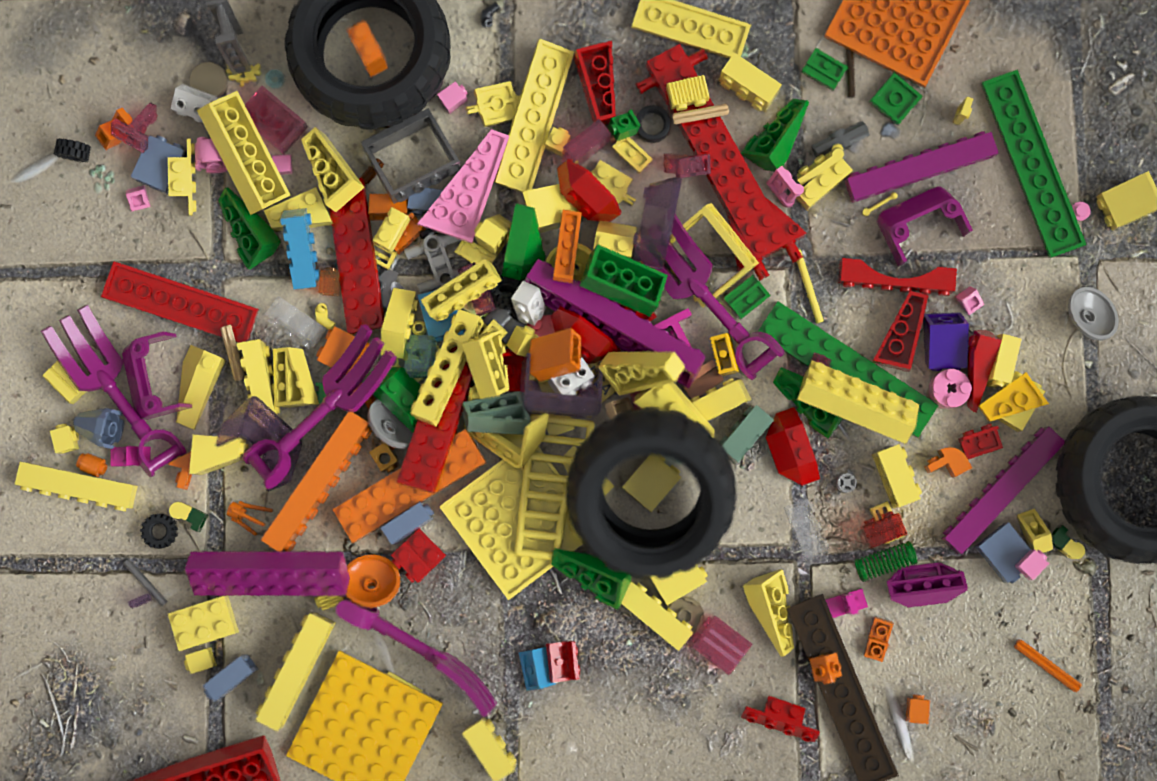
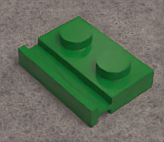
[801,48,848,91]
[723,274,771,320]

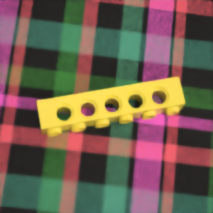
[411,309,484,427]

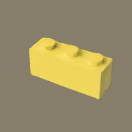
[796,158,853,211]

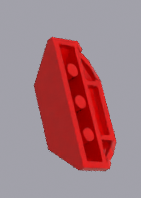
[557,159,622,222]
[551,306,621,364]
[765,407,820,485]

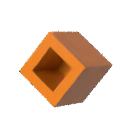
[906,694,930,724]

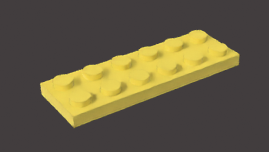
[632,0,751,59]

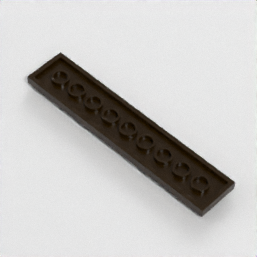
[787,594,899,781]

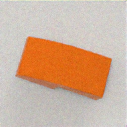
[864,616,894,662]

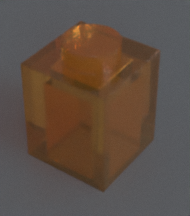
[318,267,341,297]

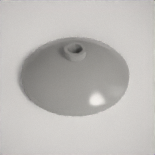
[1068,287,1119,341]
[367,399,413,448]

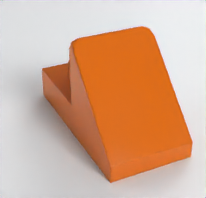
[168,452,192,490]

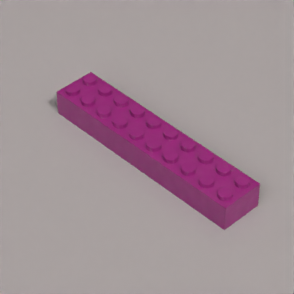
[525,259,706,389]

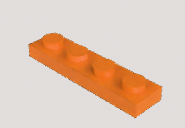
[553,210,582,283]

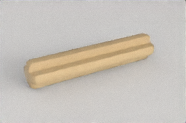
[672,104,729,124]
[220,325,245,381]

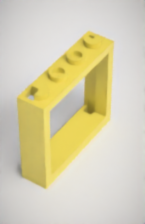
[656,203,759,308]

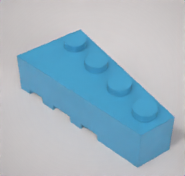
[280,208,321,289]

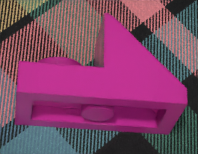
[111,446,151,467]

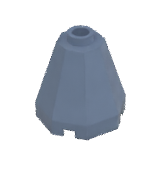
[73,408,125,449]

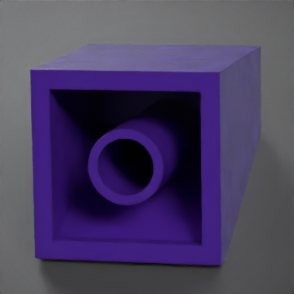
[923,312,969,371]

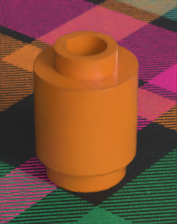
[76,453,107,477]

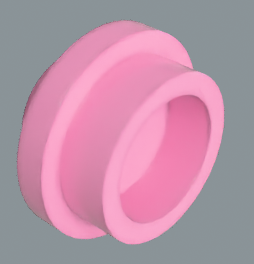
[1072,202,1090,221]

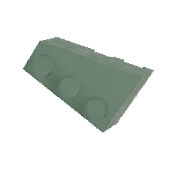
[462,391,530,435]
[720,405,774,465]

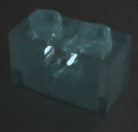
[404,335,437,378]

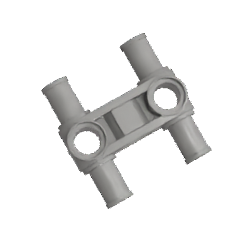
[404,233,472,294]

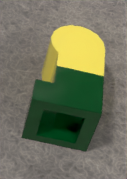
[169,502,208,532]
[1051,525,1085,559]

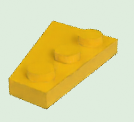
[978,372,1049,422]

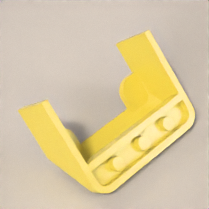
[465,385,549,468]

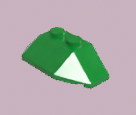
[361,367,421,433]

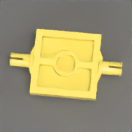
[466,81,520,127]
[591,160,636,206]

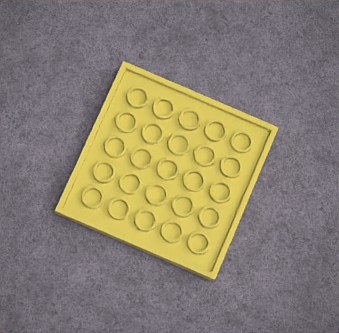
[439,446,583,600]

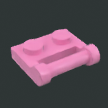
[766,166,804,208]

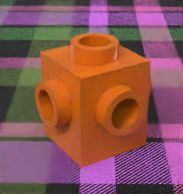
[810,653,842,684]

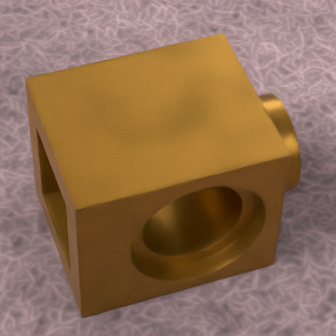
[369,443,399,473]

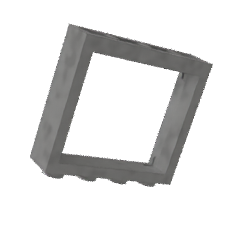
[361,108,461,204]

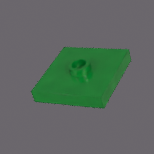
[869,72,923,126]

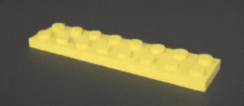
[494,39,574,193]

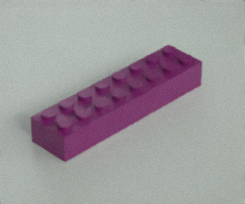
[185,552,350,596]

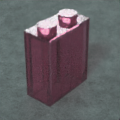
[562,119,611,165]
[691,615,753,676]

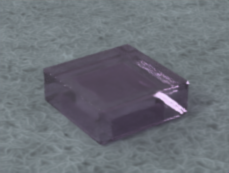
[128,594,153,608]

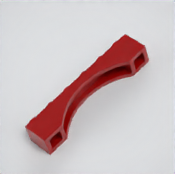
[838,258,957,296]

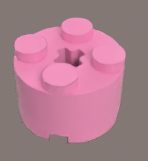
[194,137,228,173]
[929,369,972,409]

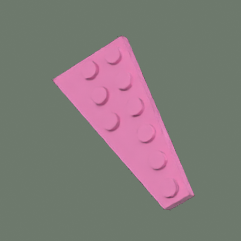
[417,129,509,244]

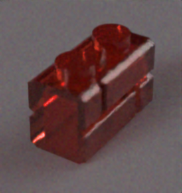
[861,511,907,548]

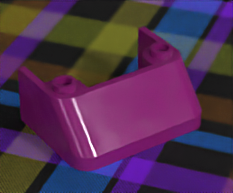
[877,186,973,267]
[122,331,192,420]

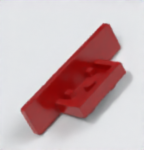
[741,696,820,742]

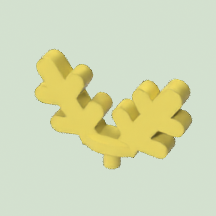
[226,64,261,87]

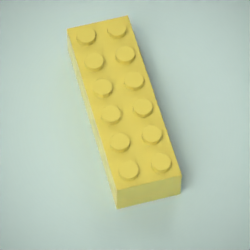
[197,91,290,215]
[798,360,919,444]
[256,612,336,731]

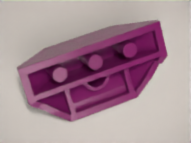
[886,562,968,608]

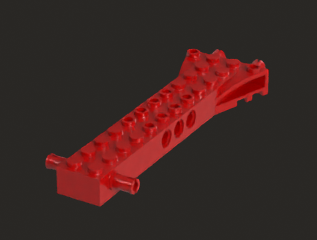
[636,44,806,281]

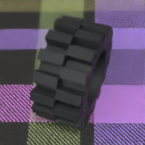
[54,138,91,163]
[488,275,521,310]
[140,514,178,549]

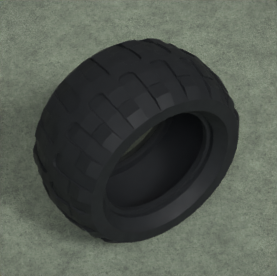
[284,0,451,129]
[1055,396,1157,564]
[566,407,737,579]

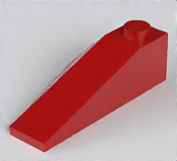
[967,330,1002,413]

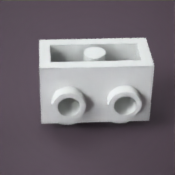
[170,84,218,123]
[511,281,546,326]
[548,358,595,401]

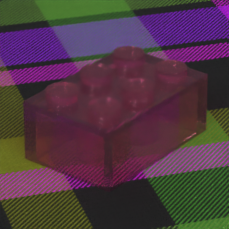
[245,85,308,155]

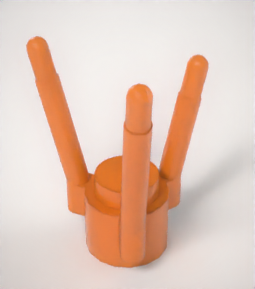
[226,501,273,536]

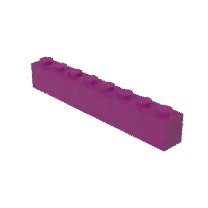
[845,131,999,203]
[941,426,1065,554]

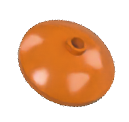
[346,555,400,608]

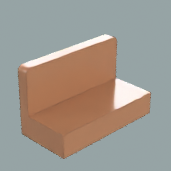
[682,359,724,399]

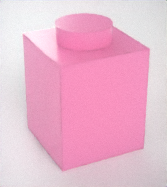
[437,81,468,114]
[1015,550,1049,580]

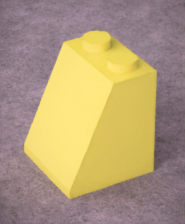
[1096,171,1157,231]
[523,184,579,234]
[593,221,637,259]
[189,435,249,475]

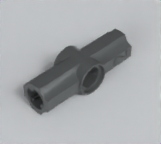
[811,121,870,158]

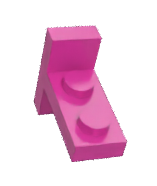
[654,308,692,348]
[825,588,868,618]

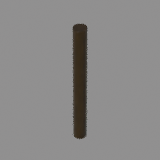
[846,48,855,98]

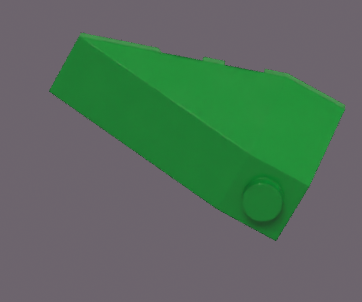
[741,99,809,172]
[218,187,281,270]
[502,203,546,280]
[773,367,844,439]
[551,548,631,610]

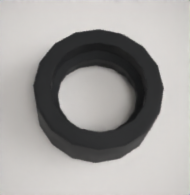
[636,105,671,143]

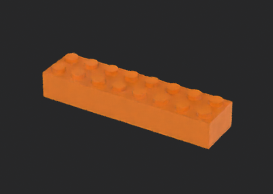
[261,412,373,552]
[332,429,487,543]

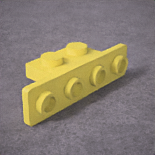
[168,139,196,216]

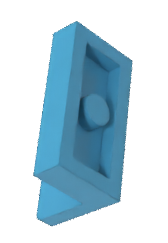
[519,647,556,691]

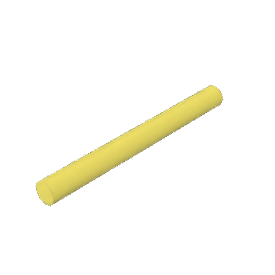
[797,249,824,324]

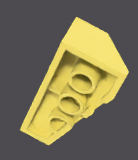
[176,345,226,430]
[743,569,794,657]

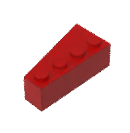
[573,40,616,127]
[872,291,929,372]

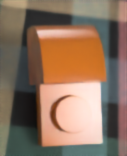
[95,107,135,150]
[924,447,972,478]

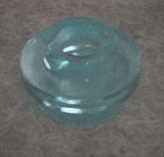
[265,69,284,89]

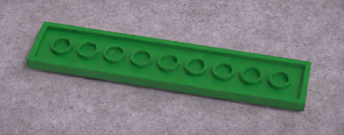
[981,69,1087,259]
[758,301,938,437]

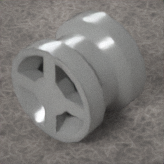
[835,473,857,493]

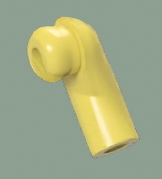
[315,303,336,330]

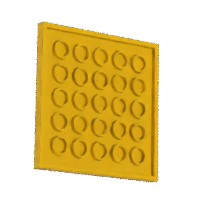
[286,650,443,781]

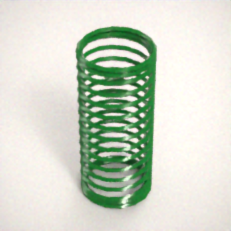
[854,541,918,582]

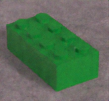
[579,244,668,317]

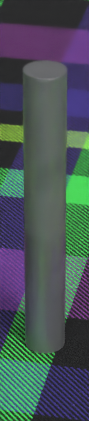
[123,559,168,606]

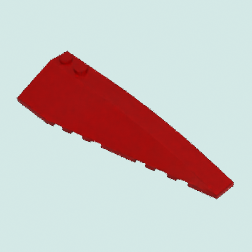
[132,735,281,781]

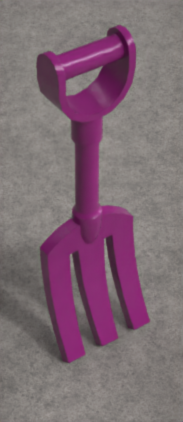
[634,211,785,380]
[40,305,187,477]
[242,325,397,489]
[336,598,497,717]

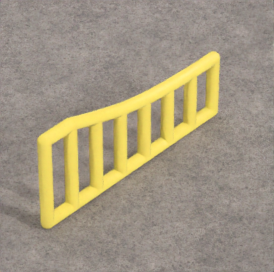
[514,414,595,560]

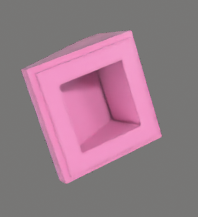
[272,155,293,175]
[126,185,150,212]
[956,286,984,315]

